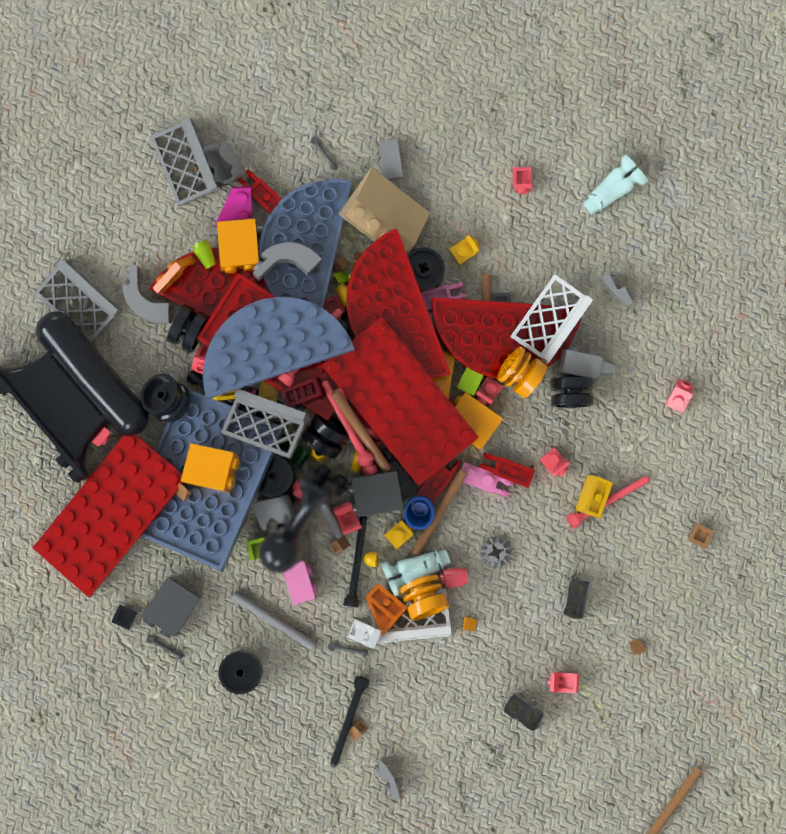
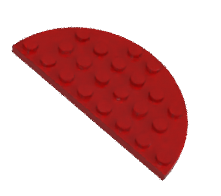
[346,228,451,378]
[149,248,270,317]
[431,297,581,378]

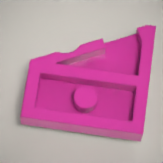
[216,186,253,226]

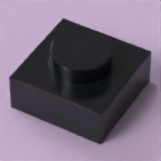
[111,604,138,630]

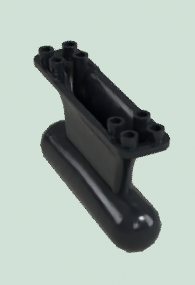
[0,311,149,483]
[259,464,348,573]

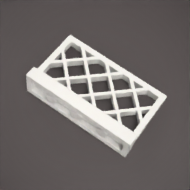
[510,274,593,364]
[371,589,451,644]

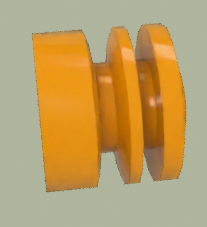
[497,347,547,398]
[400,575,449,621]

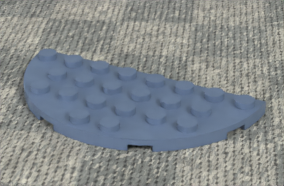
[259,179,352,308]
[203,297,355,399]

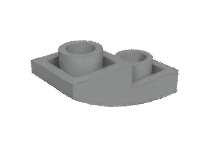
[379,139,404,181]
[600,273,634,307]
[375,759,400,799]

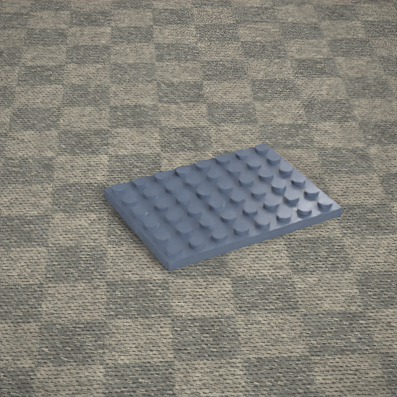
[141,389,284,572]

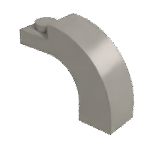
[253,242,322,282]
[122,265,171,324]

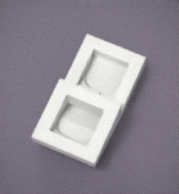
[347,619,381,649]

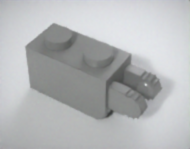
[557,347,615,379]

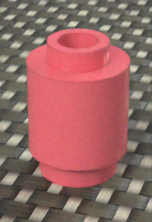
[440,567,469,589]

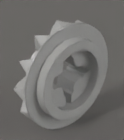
[480,537,511,568]

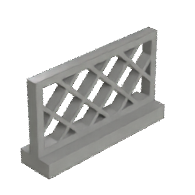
[150,117,222,206]
[34,259,122,343]
[221,389,311,459]

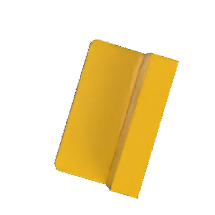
[575,475,613,519]

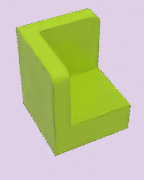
[457,367,484,397]
[246,537,266,560]

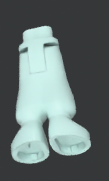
[583,155,648,215]
[381,549,451,597]

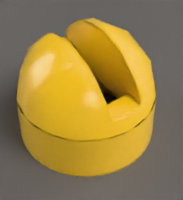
[364,551,379,567]

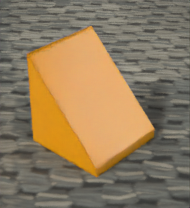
[462,617,478,631]

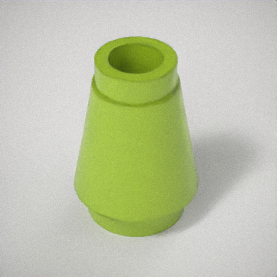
[193,239,216,269]

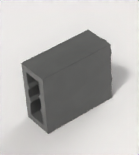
[349,470,405,517]
[142,577,201,638]

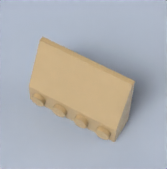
[339,167,430,255]

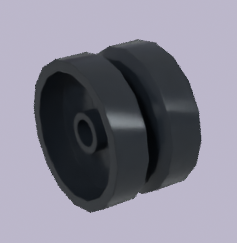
[407,247,445,292]
[166,304,210,353]
[140,373,190,422]
[551,377,594,409]
[302,414,350,459]
[258,455,296,498]
[219,651,263,694]

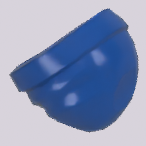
[404,495,435,530]

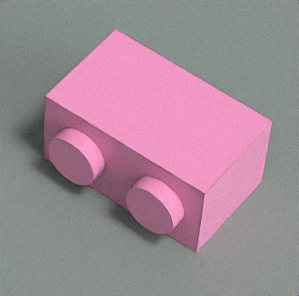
[284,561,318,605]

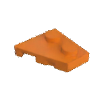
[153,256,196,293]
[365,583,407,636]

